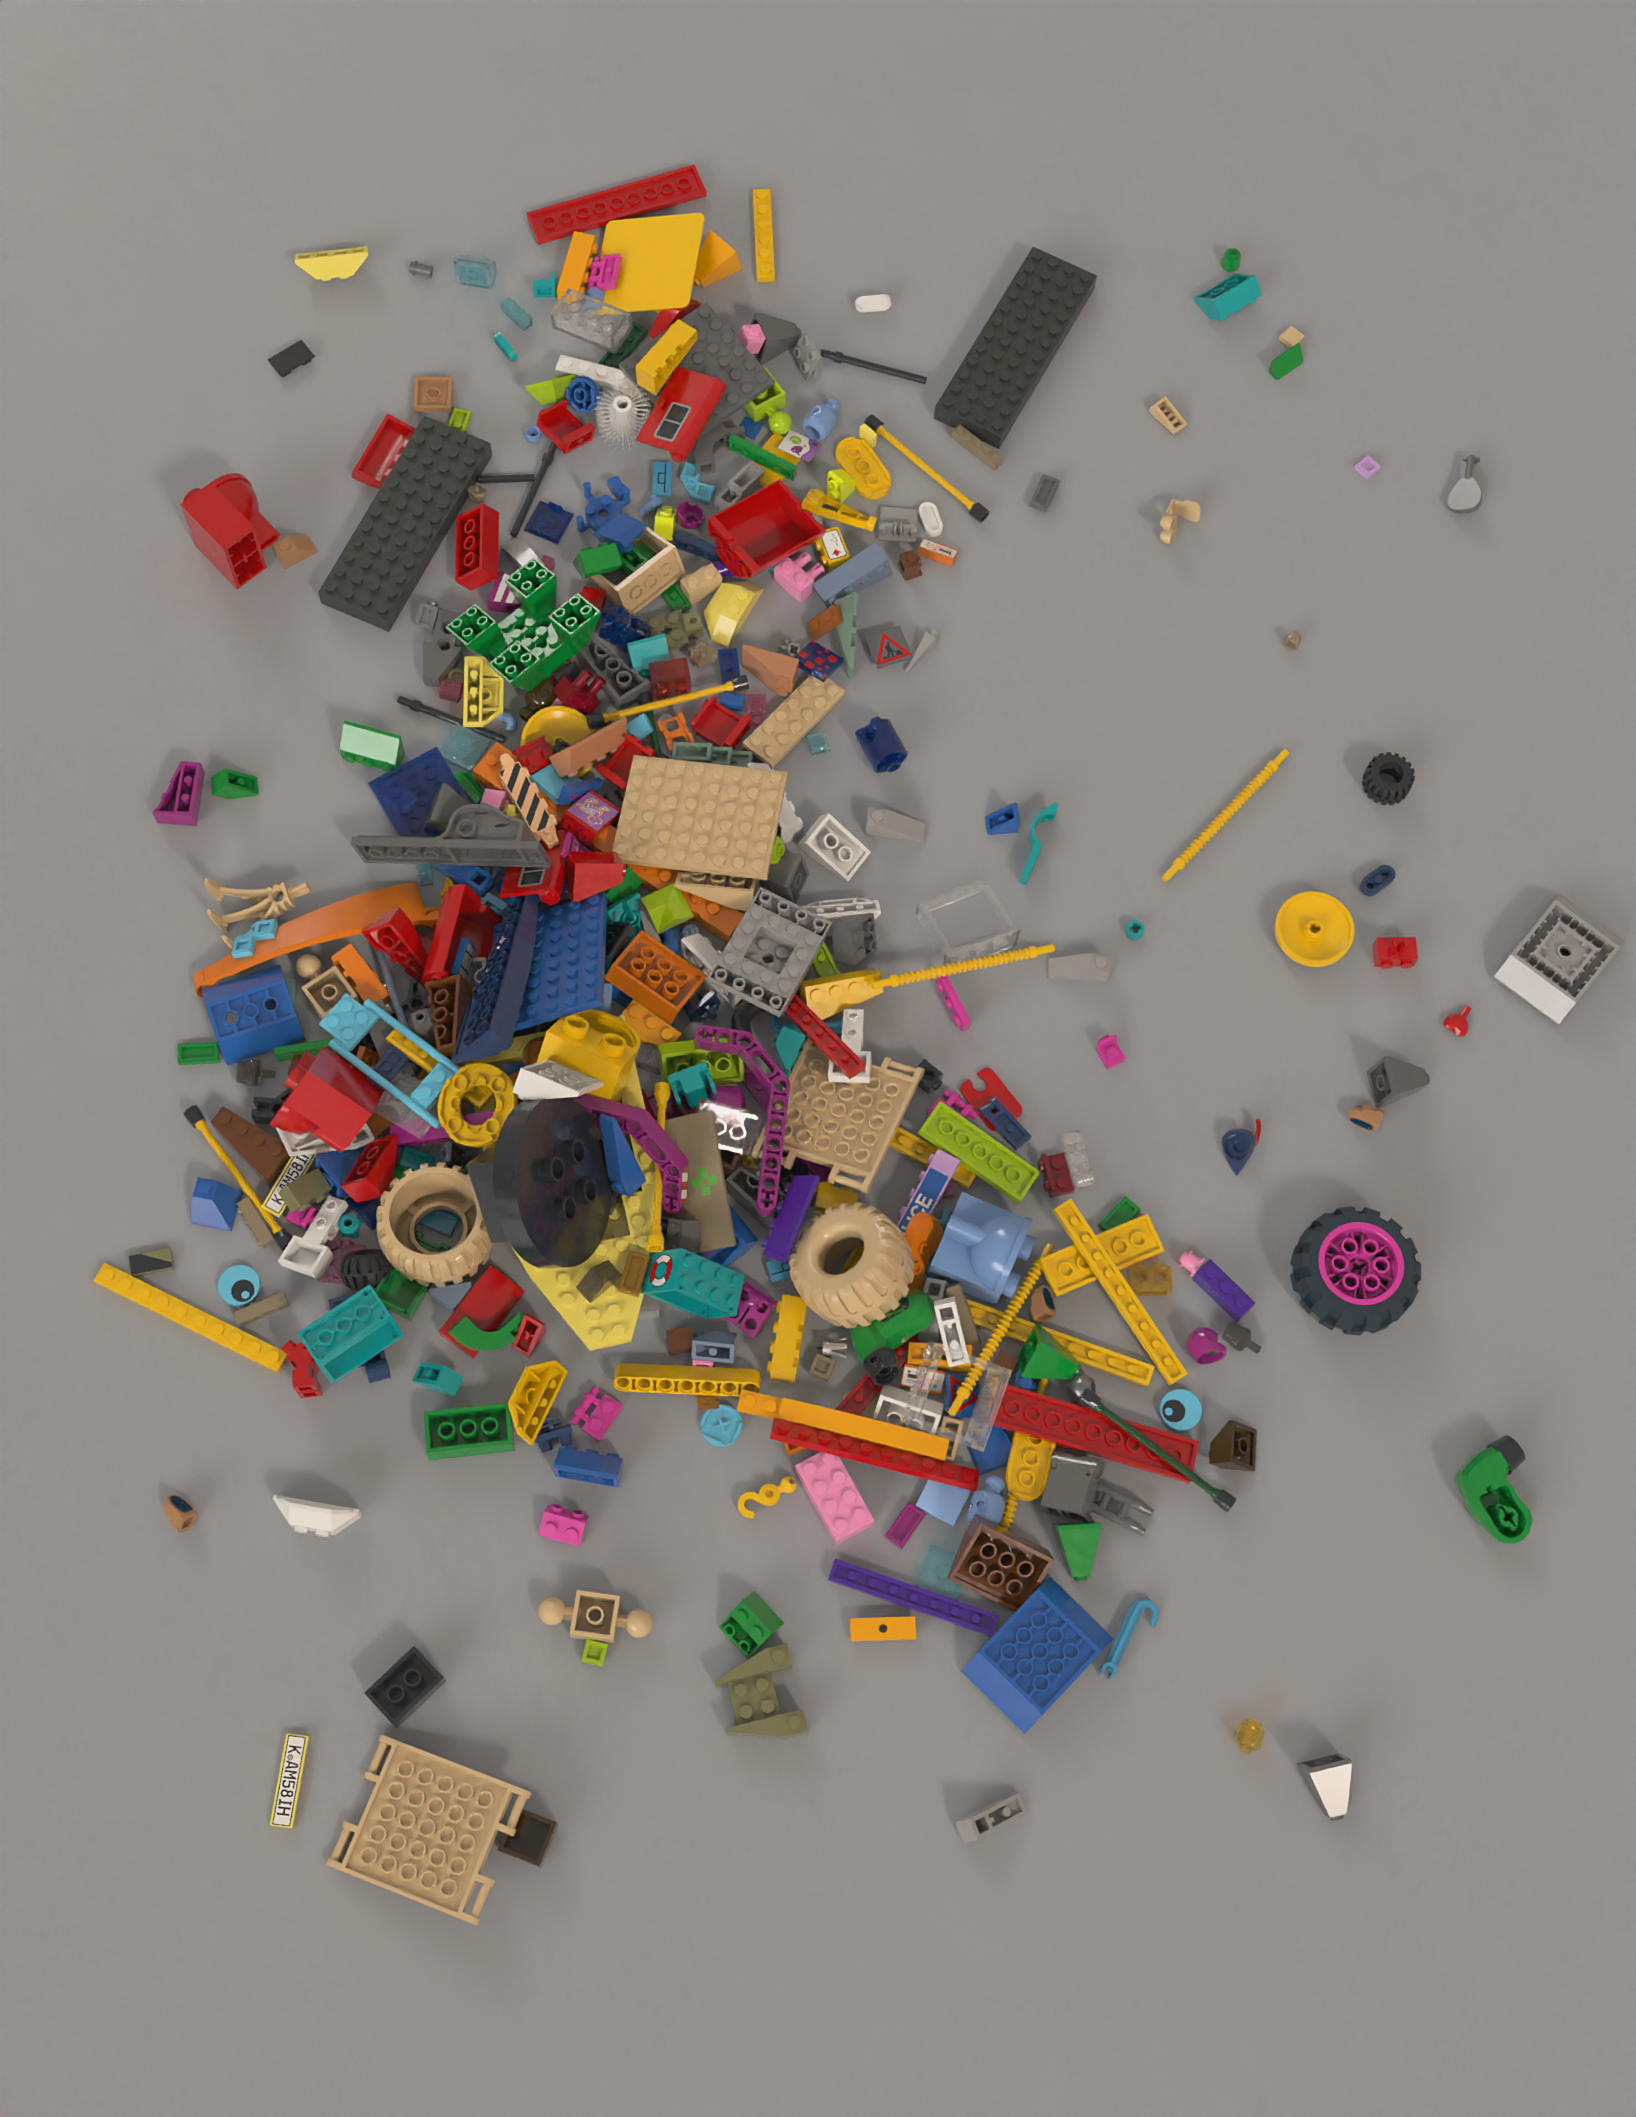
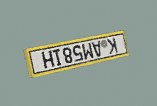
[261,1153,317,1217]
[270,1734,310,1829]

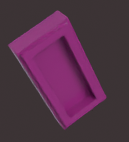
[884,1502,926,1550]

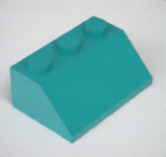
[1193,274,1262,322]

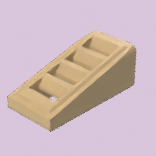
[1148,396,1188,435]
[938,1415,964,1462]

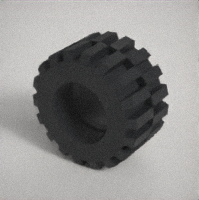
[1362,752,1415,806]

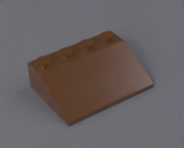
[948,1514,1054,1612]

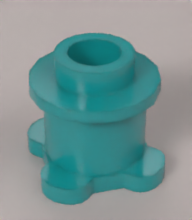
[338,1214,362,1239]

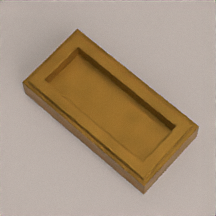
[618,1250,650,1297]

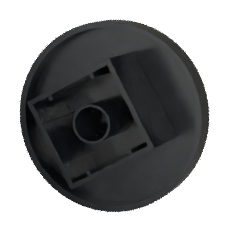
[466,1097,612,1269]

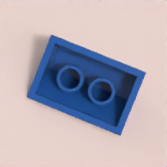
[712,1204,759,1268]
[553,1445,624,1488]

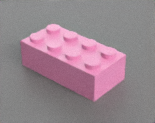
[795,1452,874,1546]

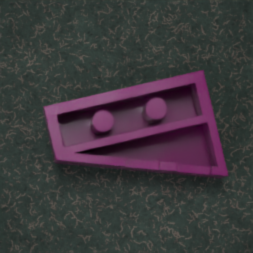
[153,761,205,826]

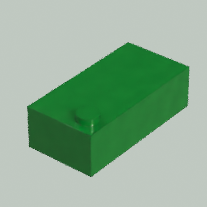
[424,1403,515,1461]

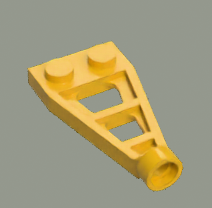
[802,489,878,532]

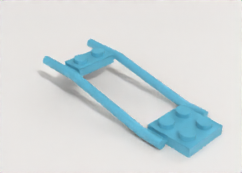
[319,993,460,1129]

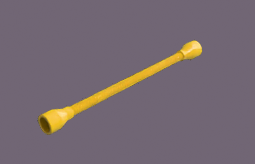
[647,1082,671,1252]

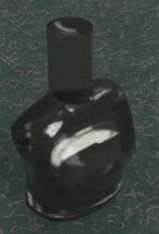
[1222,1321,1261,1354]

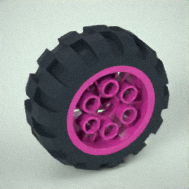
[1290,1206,1421,1335]

